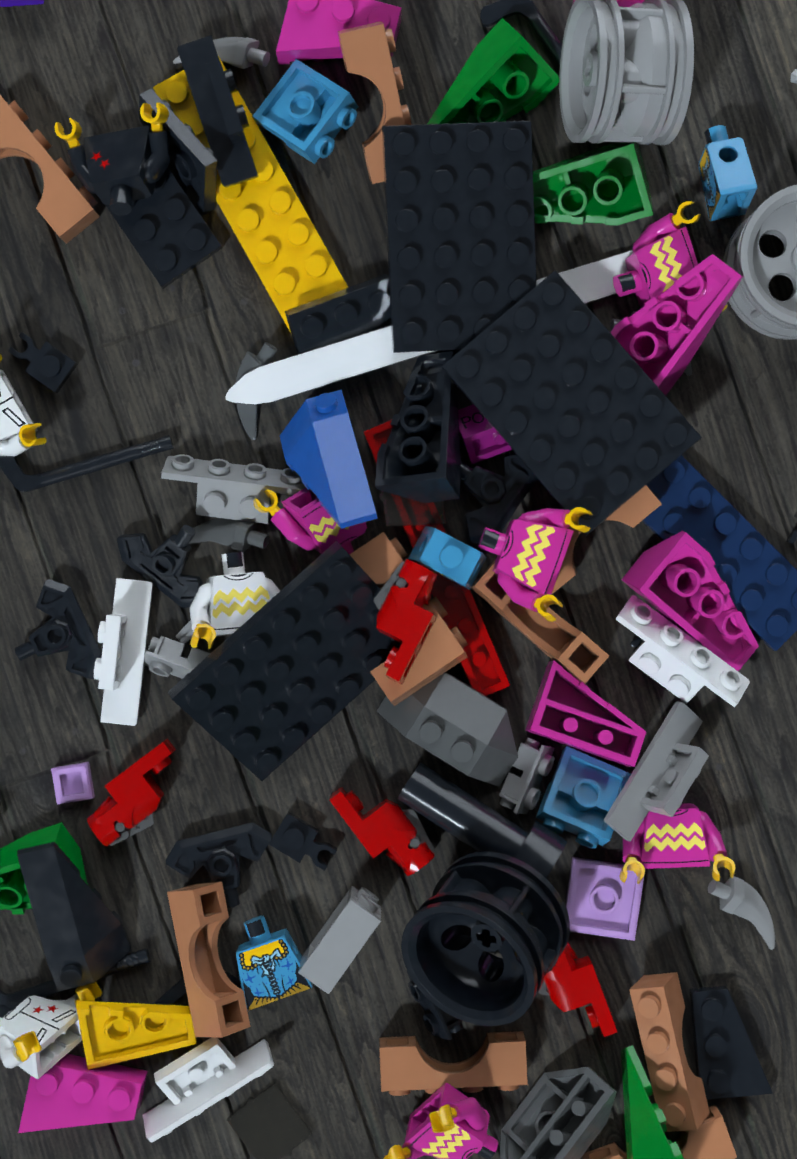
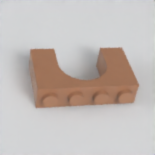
[350,532,468,706]

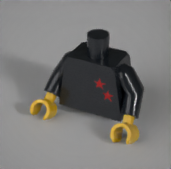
[54,102,170,216]

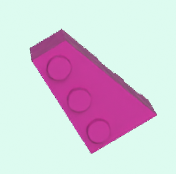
[276,0,402,65]
[525,660,646,767]
[18,1054,148,1133]

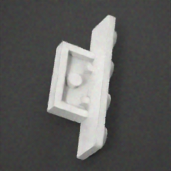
[94,578,153,726]
[616,595,750,707]
[143,1037,274,1143]

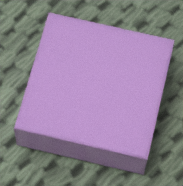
[51,762,95,804]

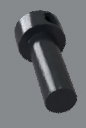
[397,762,567,878]

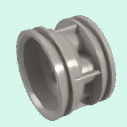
[559,0,694,145]
[723,185,797,340]

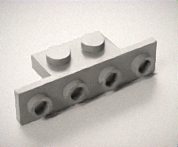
[161,454,306,524]
[604,701,709,842]

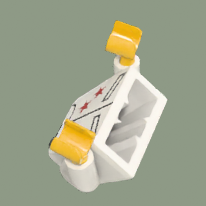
[0,354,47,456]
[0,982,103,1079]

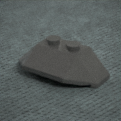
[377,672,518,787]
[500,1067,617,1159]

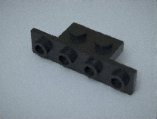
[177,35,258,187]

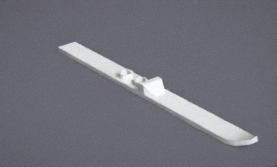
[225,250,633,404]

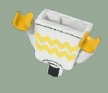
[189,552,280,649]

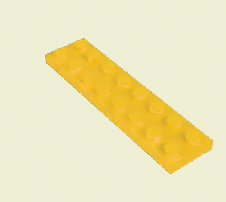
[153,56,349,335]

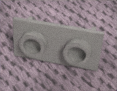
[144,635,211,679]
[499,737,555,814]

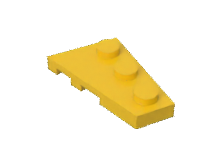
[75,1001,197,1070]

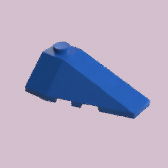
[280,389,378,529]

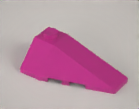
[610,254,743,396]
[621,531,759,671]

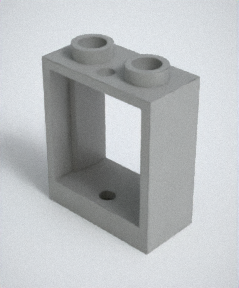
[298,886,381,994]

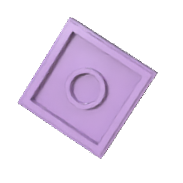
[565,857,644,941]

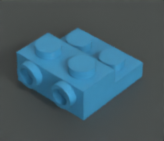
[252,59,359,164]
[536,746,631,848]

